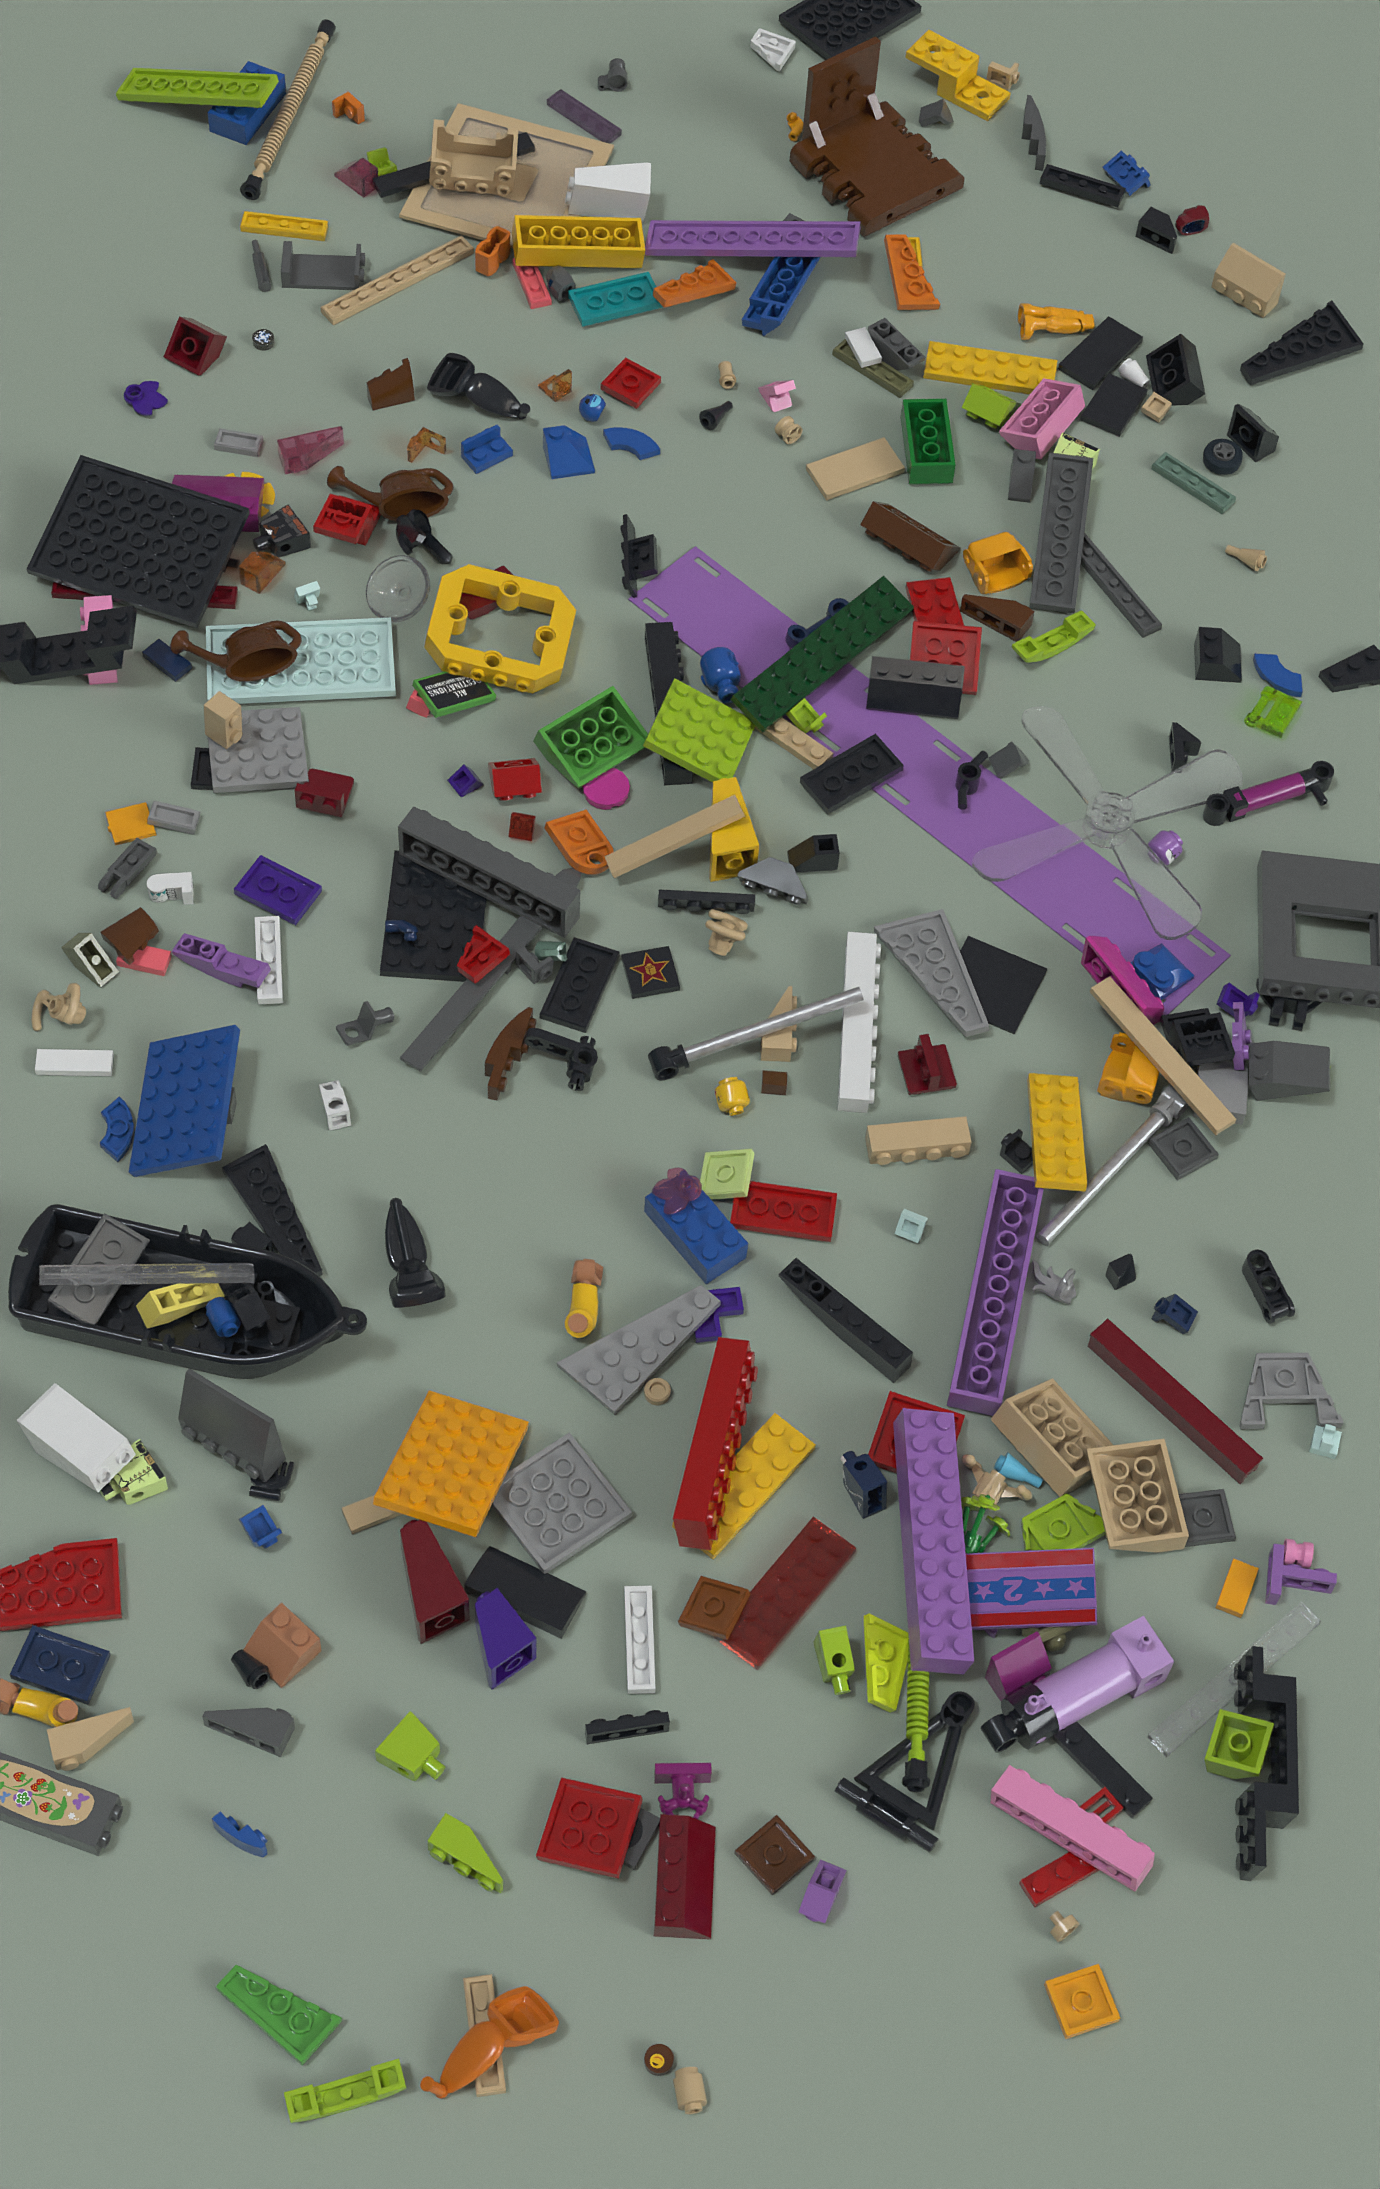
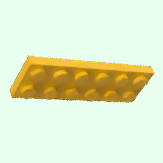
[923,341,1057,394]
[1027,1073,1087,1191]
[672,1413,816,1560]

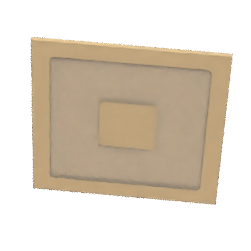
[399,103,614,248]

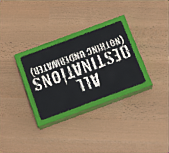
[412,671,496,718]

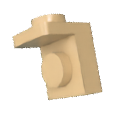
[986,61,1020,91]

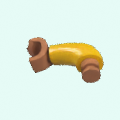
[565,1259,603,1338]
[0,1678,78,1727]

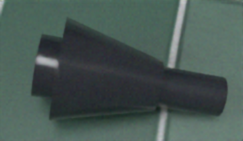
[699,401,733,430]

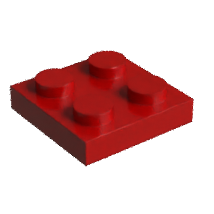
[600,357,661,409]

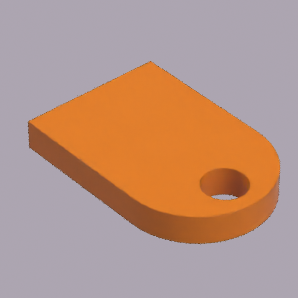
[544,809,614,875]

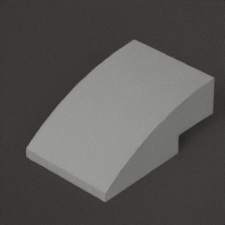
[1193,1061,1248,1125]

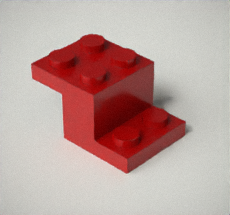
[313,494,381,546]

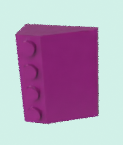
[172,475,265,532]

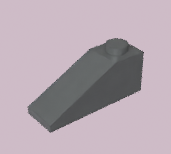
[202,1707,295,1757]

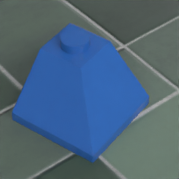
[543,425,595,479]

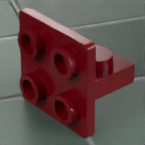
[897,1034,957,1095]

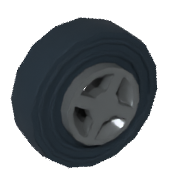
[1203,438,1243,475]

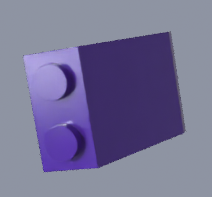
[475,1588,537,1689]

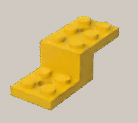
[905,30,1011,121]

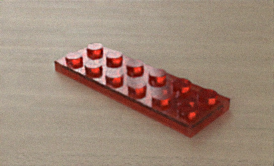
[714,1516,856,1671]

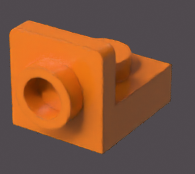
[332,92,365,124]

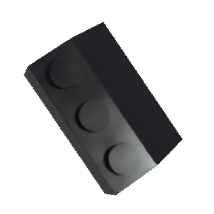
[1146,334,1205,406]

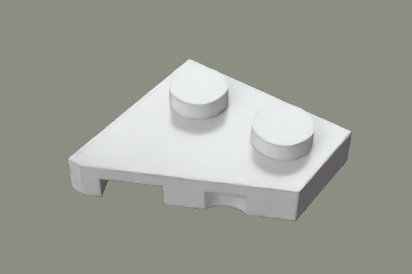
[750,28,796,72]

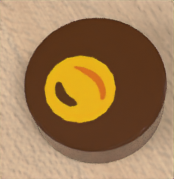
[644,2044,674,2076]

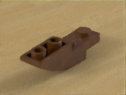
[485,1007,537,1101]

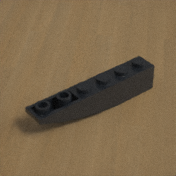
[779,1258,913,1383]

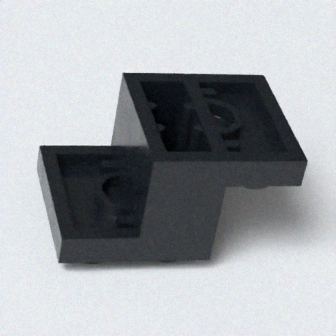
[1160,1008,1235,1066]

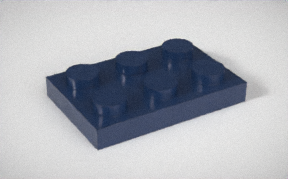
[10,1625,111,1705]

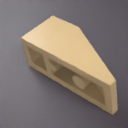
[47,1707,134,1771]

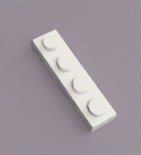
[255,916,283,1005]
[624,1586,655,1694]

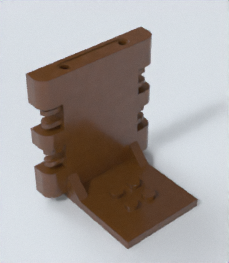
[789,37,965,237]

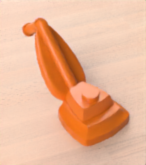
[420,1986,559,2099]

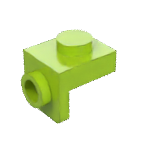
[367,147,398,177]
[786,698,827,734]

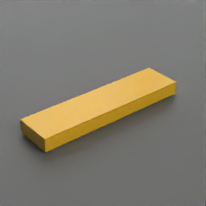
[240,211,328,241]

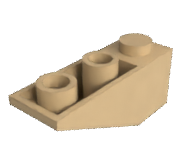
[761,986,797,1062]

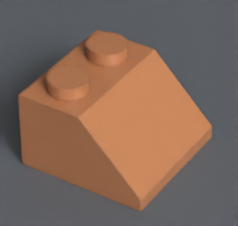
[243,1602,322,1688]

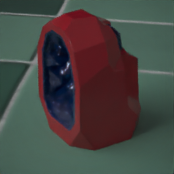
[1175,205,1209,236]

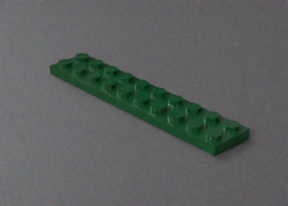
[731,576,914,733]

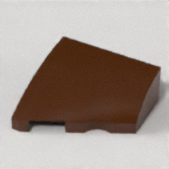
[366,358,415,410]
[100,907,159,965]

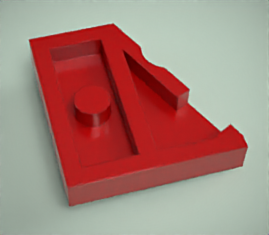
[457,925,510,984]

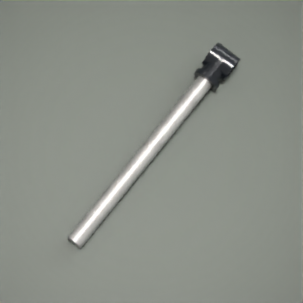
[648,986,864,1081]

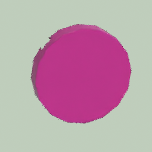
[582,768,630,810]

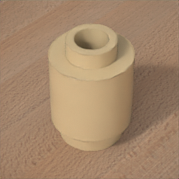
[673,2067,707,2114]

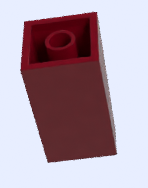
[400,1520,470,1644]

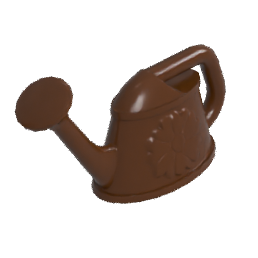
[327,466,454,521]
[170,620,302,682]

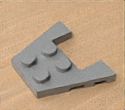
[1239,1353,1343,1429]

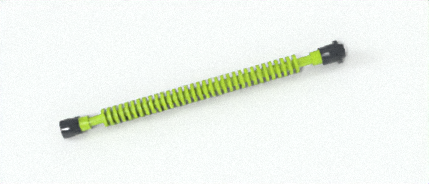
[902,1635,930,1792]

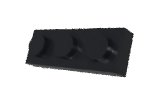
[585,1710,670,1745]

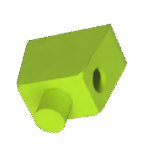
[813,1625,855,1695]
[375,1711,445,1781]

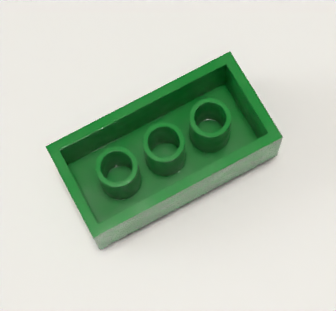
[900,398,956,484]

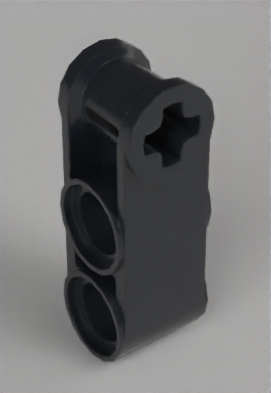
[1242,1249,1295,1324]

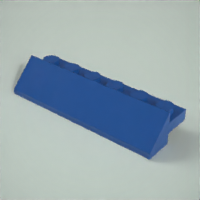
[742,257,821,336]

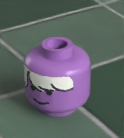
[1147,830,1183,865]

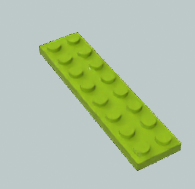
[115,68,279,108]

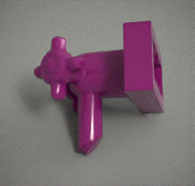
[654,1763,712,1819]

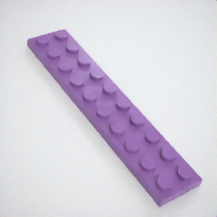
[645,220,861,258]

